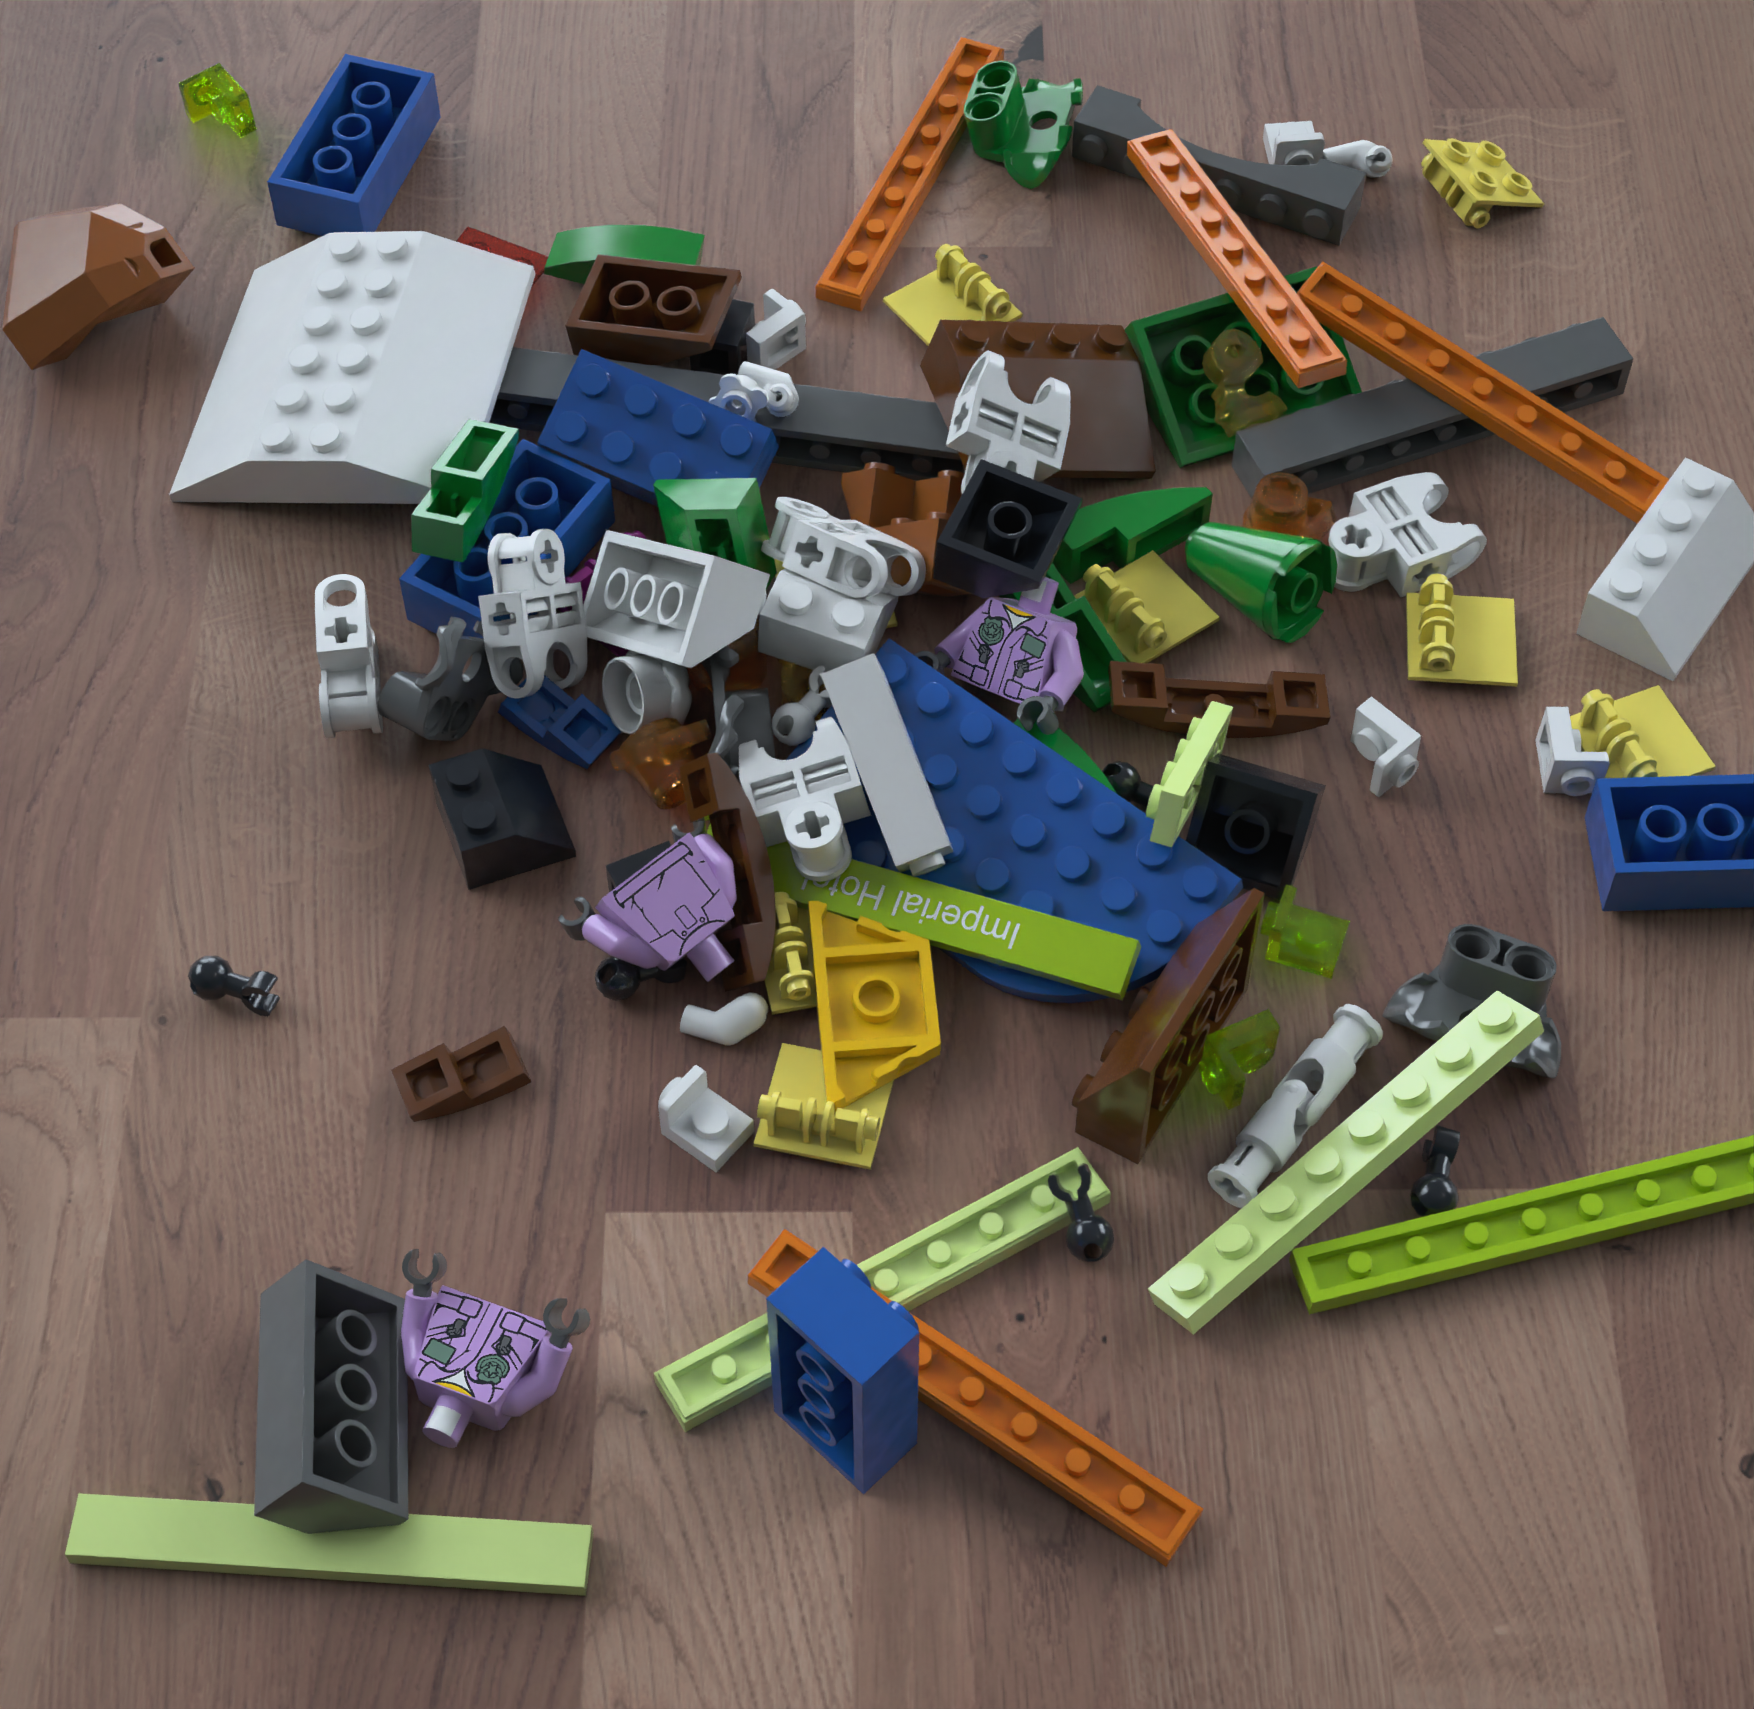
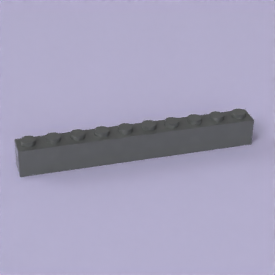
[489,347,965,481]

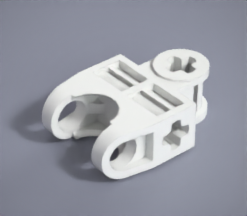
[946,350,1070,494]
[1328,472,1487,597]
[761,497,926,598]
[478,529,587,698]
[315,574,383,739]
[739,717,870,882]

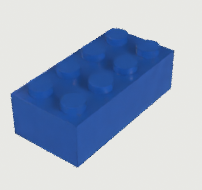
[267,54,441,236]
[537,349,779,507]
[399,439,615,638]
[1584,774,1754,911]
[766,1247,919,1494]

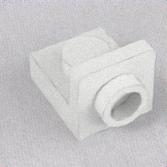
[1263,121,1325,165]
[746,289,806,370]
[1351,696,1421,797]
[1536,707,1610,796]
[658,1065,754,1172]

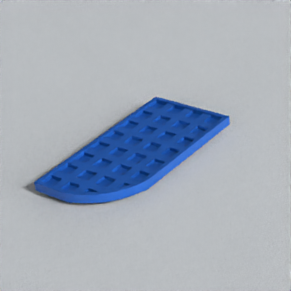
[786,638,1243,1003]

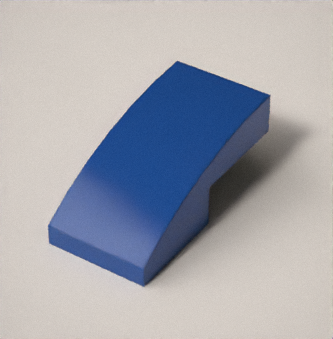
[498,675,622,769]

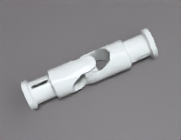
[1208,1004,1383,1208]

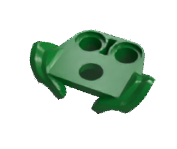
[964,61,1083,189]

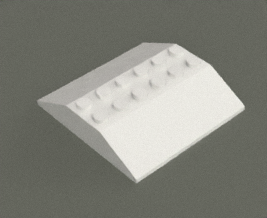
[169,231,536,504]

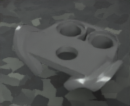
[378,616,523,741]
[701,646,775,784]
[1382,924,1561,1078]

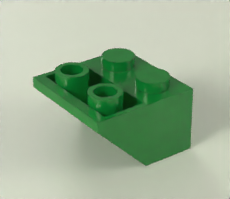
[653,478,777,589]

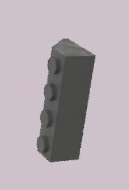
[254,1259,409,1534]

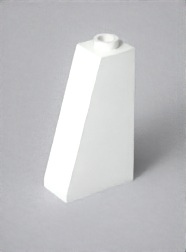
[820,653,954,876]

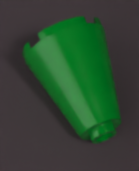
[1185,522,1338,643]

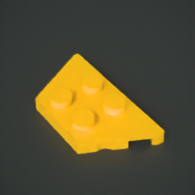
[808,900,941,1112]

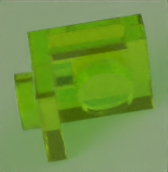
[179,63,257,138]
[1260,884,1350,979]
[1199,1009,1280,1110]

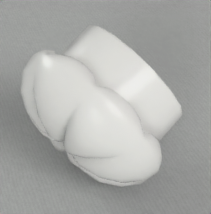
[602,650,692,740]

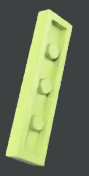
[1146,701,1233,847]

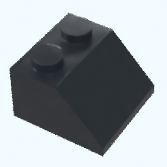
[933,459,1082,598]
[429,748,576,890]
[1185,753,1326,902]

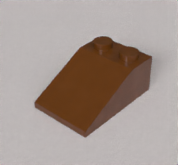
[565,254,742,365]

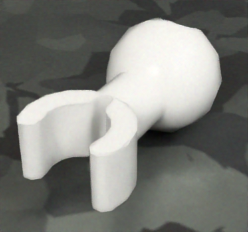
[771,666,832,746]

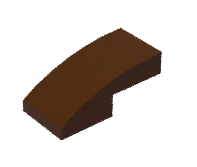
[391,1026,532,1122]

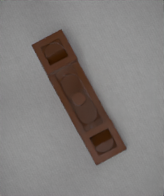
[1108,661,1331,738]
[679,753,775,992]

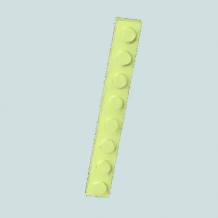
[1148,991,1544,1335]

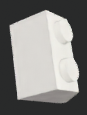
[758,568,898,672]

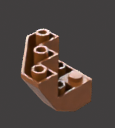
[2,203,195,370]
[841,462,971,597]

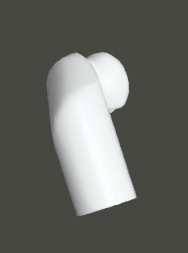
[1322,140,1393,178]
[738,361,799,417]
[680,992,768,1046]

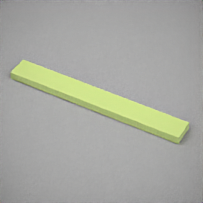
[654,1147,1111,1432]
[65,1493,594,1596]

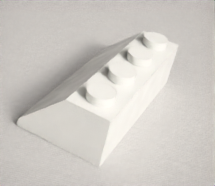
[1576,457,1754,681]
[583,530,770,668]

